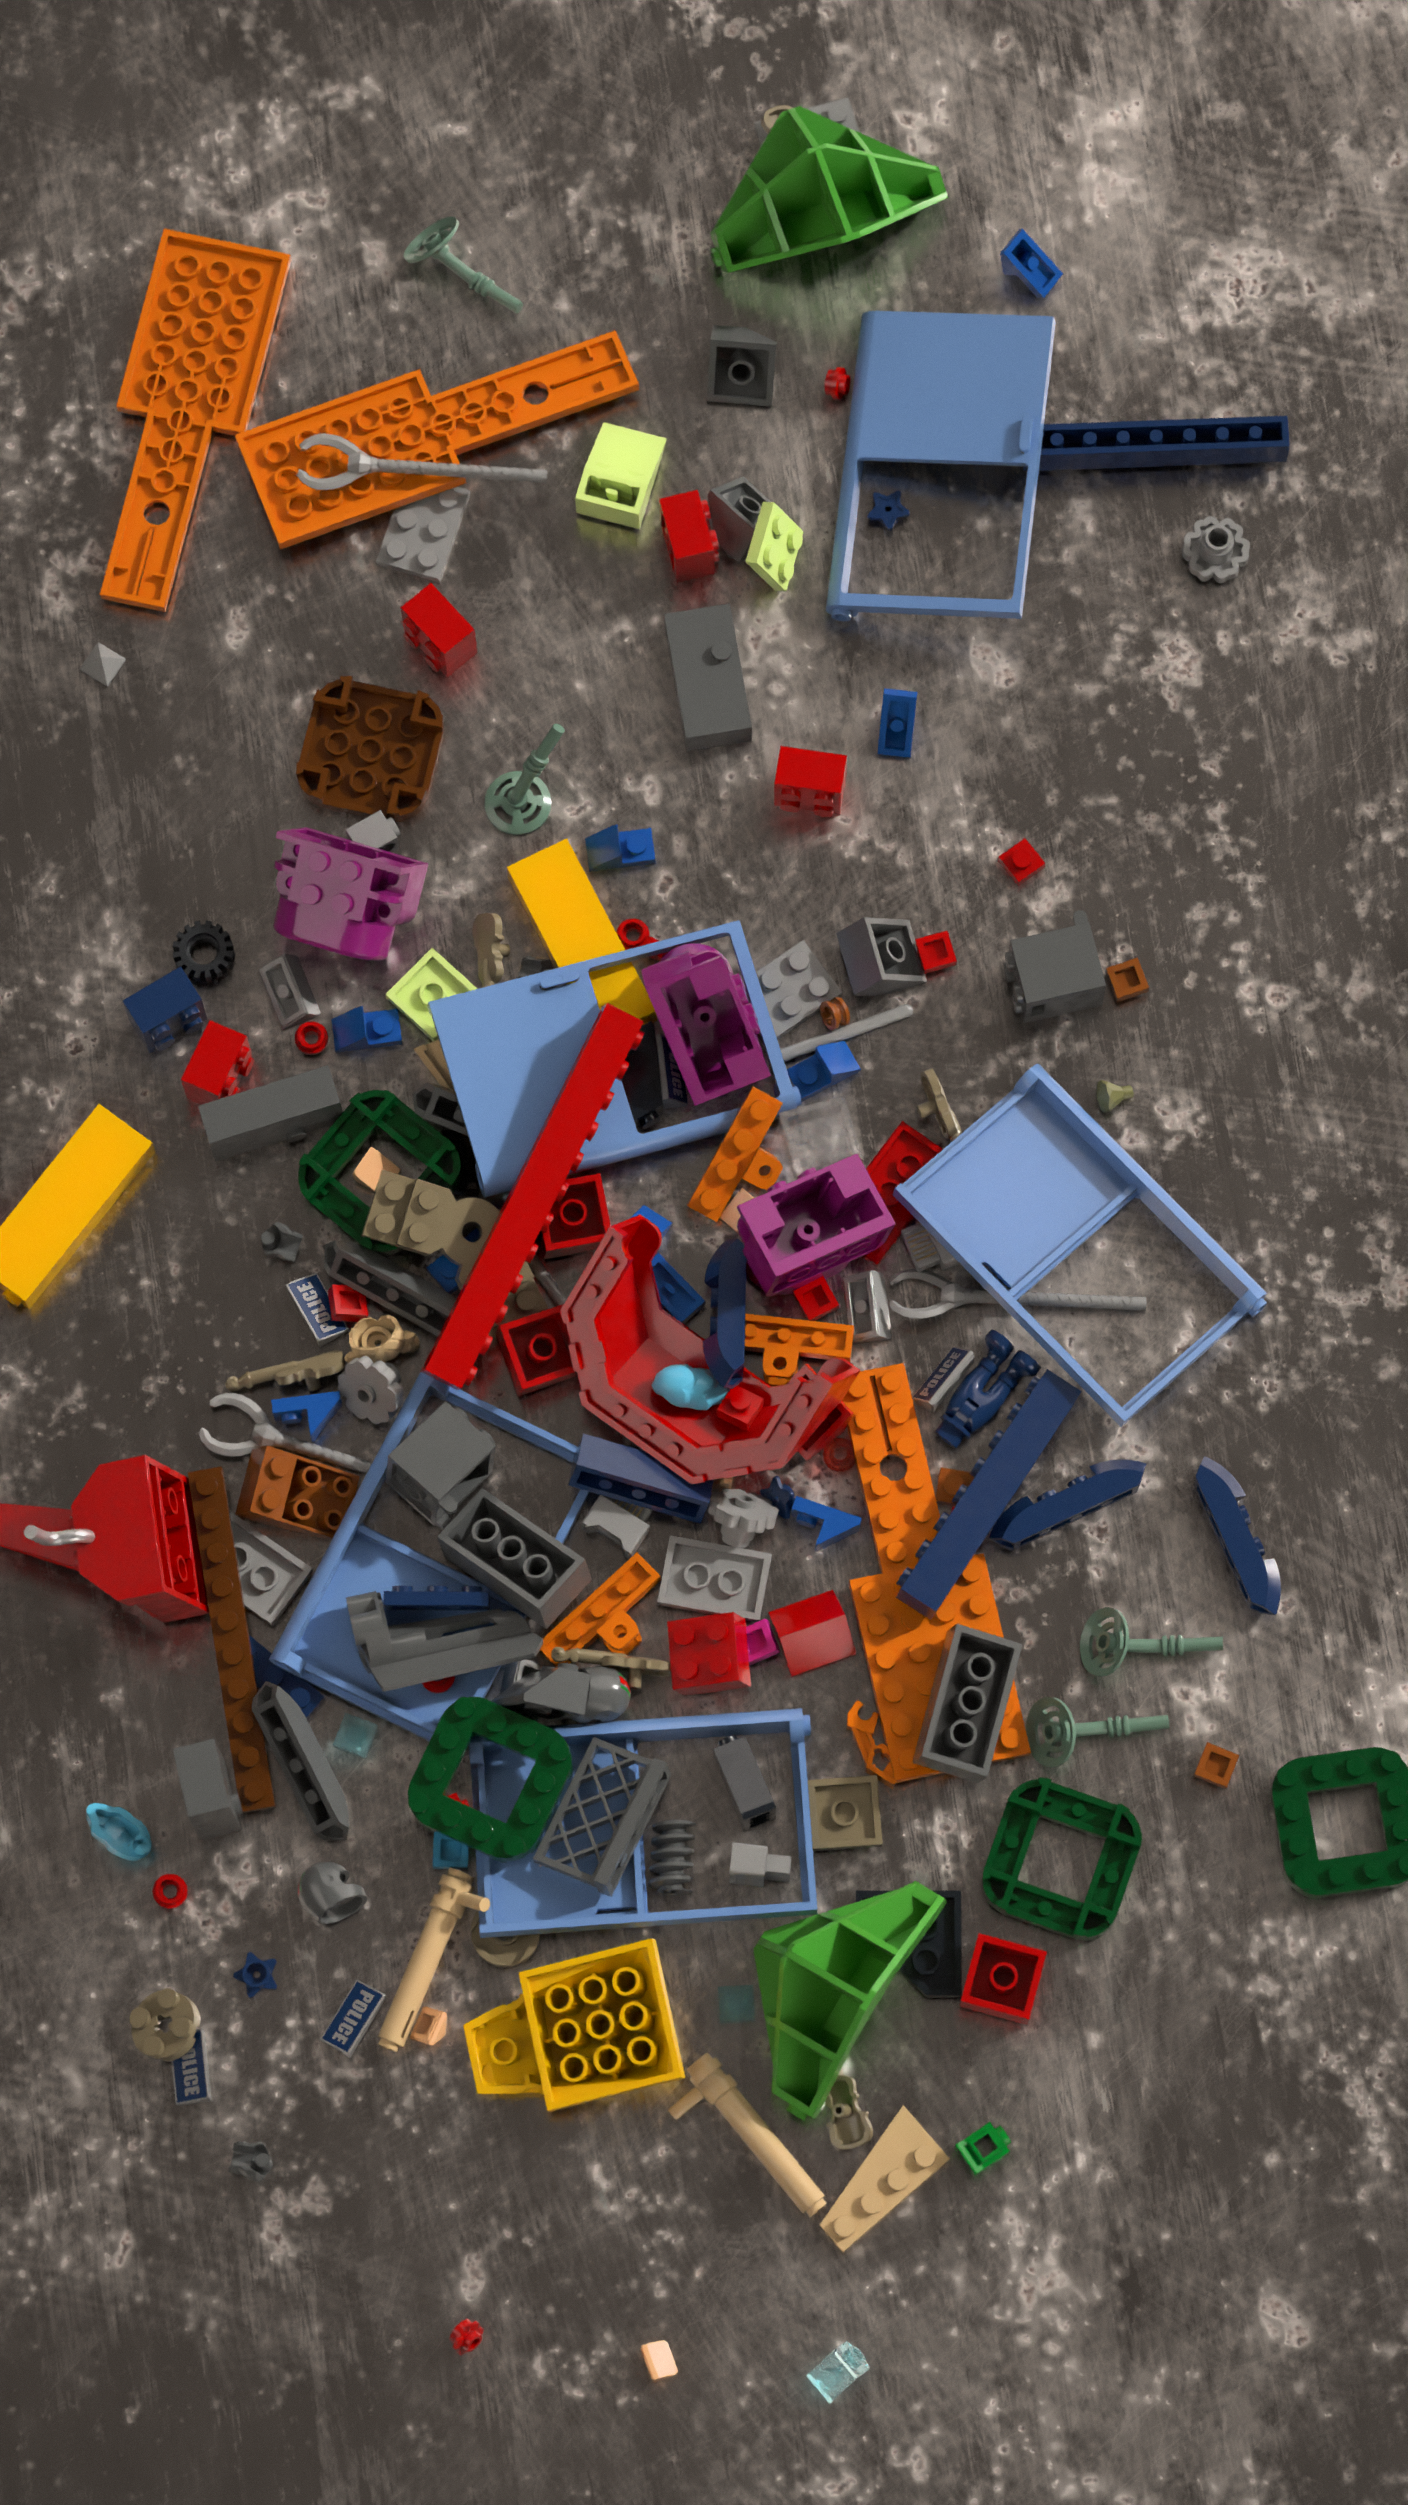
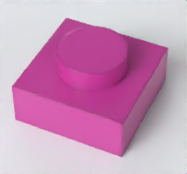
[746,1619,781,1666]

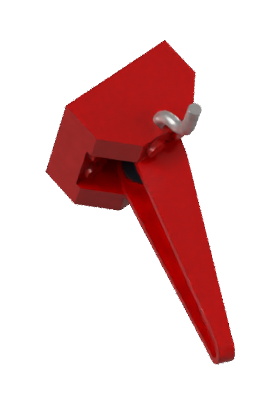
[0,1455,209,1623]

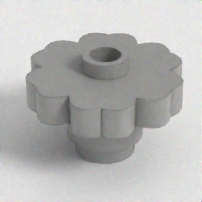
[1182,516,1250,583]
[338,1356,403,1424]
[707,1488,779,1548]

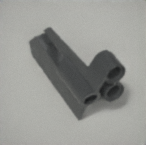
[346,1591,543,1692]

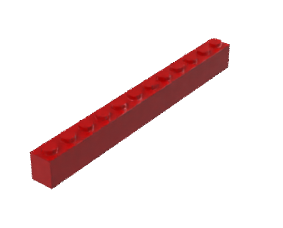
[420,1003,644,1390]

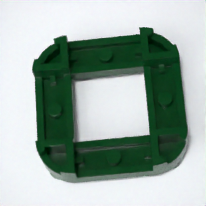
[298,1090,464,1256]
[408,1697,573,1863]
[1270,1747,1408,1900]
[982,1777,1142,1940]

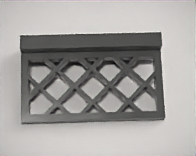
[533,1737,672,1897]

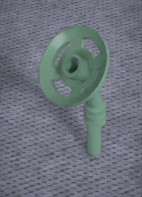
[404,216,523,314]
[485,723,565,836]
[1080,1607,1223,1677]
[1026,1697,1170,1767]

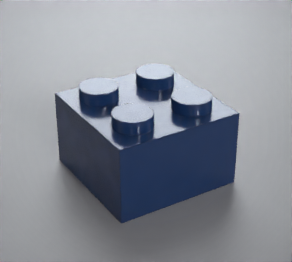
[122,966,207,1053]

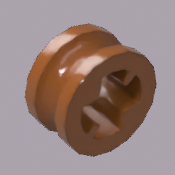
[820,996,850,1031]

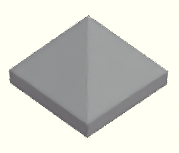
[80,642,126,687]

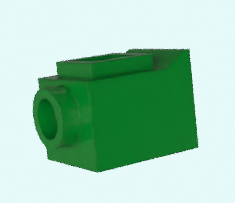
[954,2122,1012,2178]

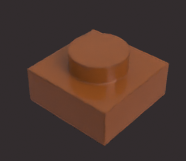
[1105,957,1149,1002]
[936,1467,974,1507]
[1194,1742,1240,1789]

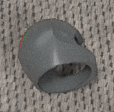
[570,1666,631,1723]
[297,1862,367,1924]

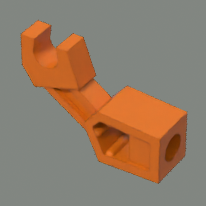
[846,1700,897,1789]

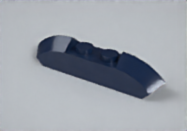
[703,1238,747,1389]
[1193,1456,1281,1615]
[989,1459,1147,1550]

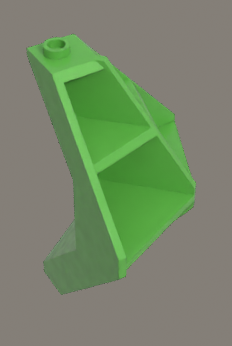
[710,106,948,273]
[753,1881,947,2121]

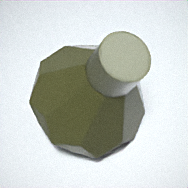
[1096,1080,1134,1113]

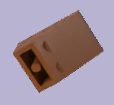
[235,1445,360,1540]

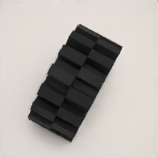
[172,920,235,986]

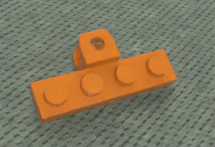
[686,1086,783,1222]
[744,1314,854,1386]
[539,1552,662,1668]

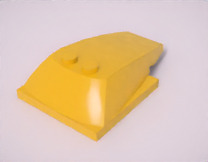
[463,1938,685,2112]

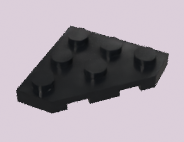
[856,1890,962,1998]

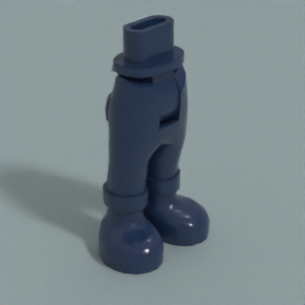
[934,1329,1041,1449]

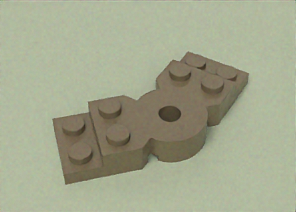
[361,1170,548,1337]

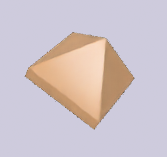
[410,2006,447,2046]

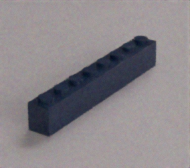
[1022,416,1290,471]
[896,1369,1082,1620]

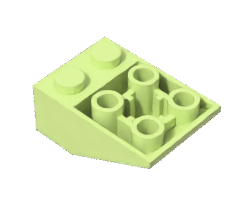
[575,422,667,529]

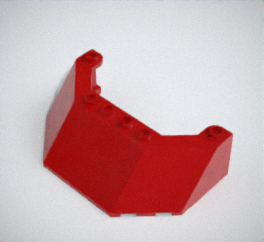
[560,1214,861,1484]

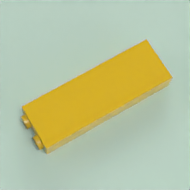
[507,838,657,1025]
[0,1104,155,1309]

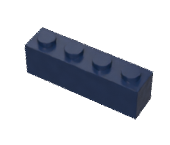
[568,1433,714,1524]

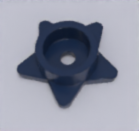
[867,490,910,531]
[760,1476,795,1519]
[233,1952,277,1998]

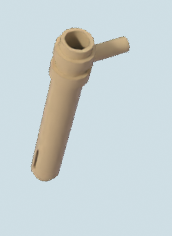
[378,1868,490,2053]
[668,2053,827,2217]

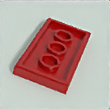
[862,1121,943,1268]

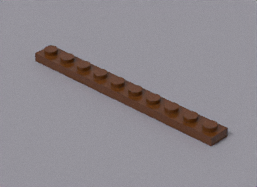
[187,1466,276,1814]

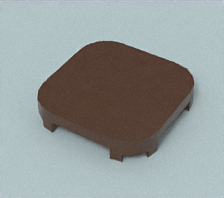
[296,676,444,822]

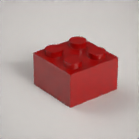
[659,489,719,583]
[401,583,478,678]
[774,746,847,817]
[181,1020,254,1105]
[539,1173,611,1259]
[495,1304,578,1396]
[667,1612,751,1696]
[959,1933,1047,2025]

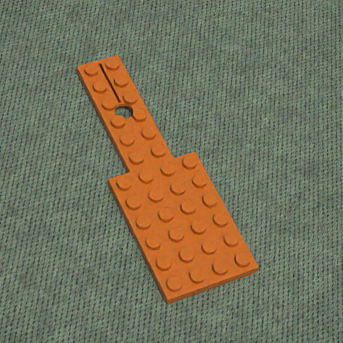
[100,229,291,612]
[235,330,639,550]
[842,1363,1031,1783]

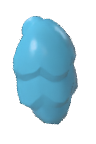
[652,1364,730,1410]
[86,1803,152,1861]

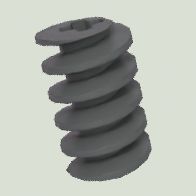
[648,1820,696,1895]

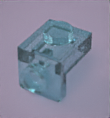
[807,2341,870,2403]

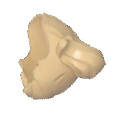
[344,1315,420,1364]

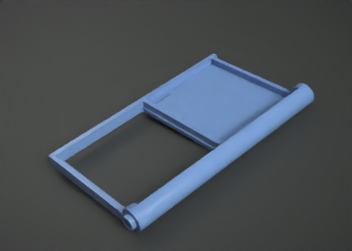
[826,311,1056,621]
[427,920,802,1198]
[892,1064,1267,1427]
[269,1372,591,1742]
[469,1708,817,1938]

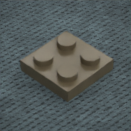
[808,1775,883,1851]

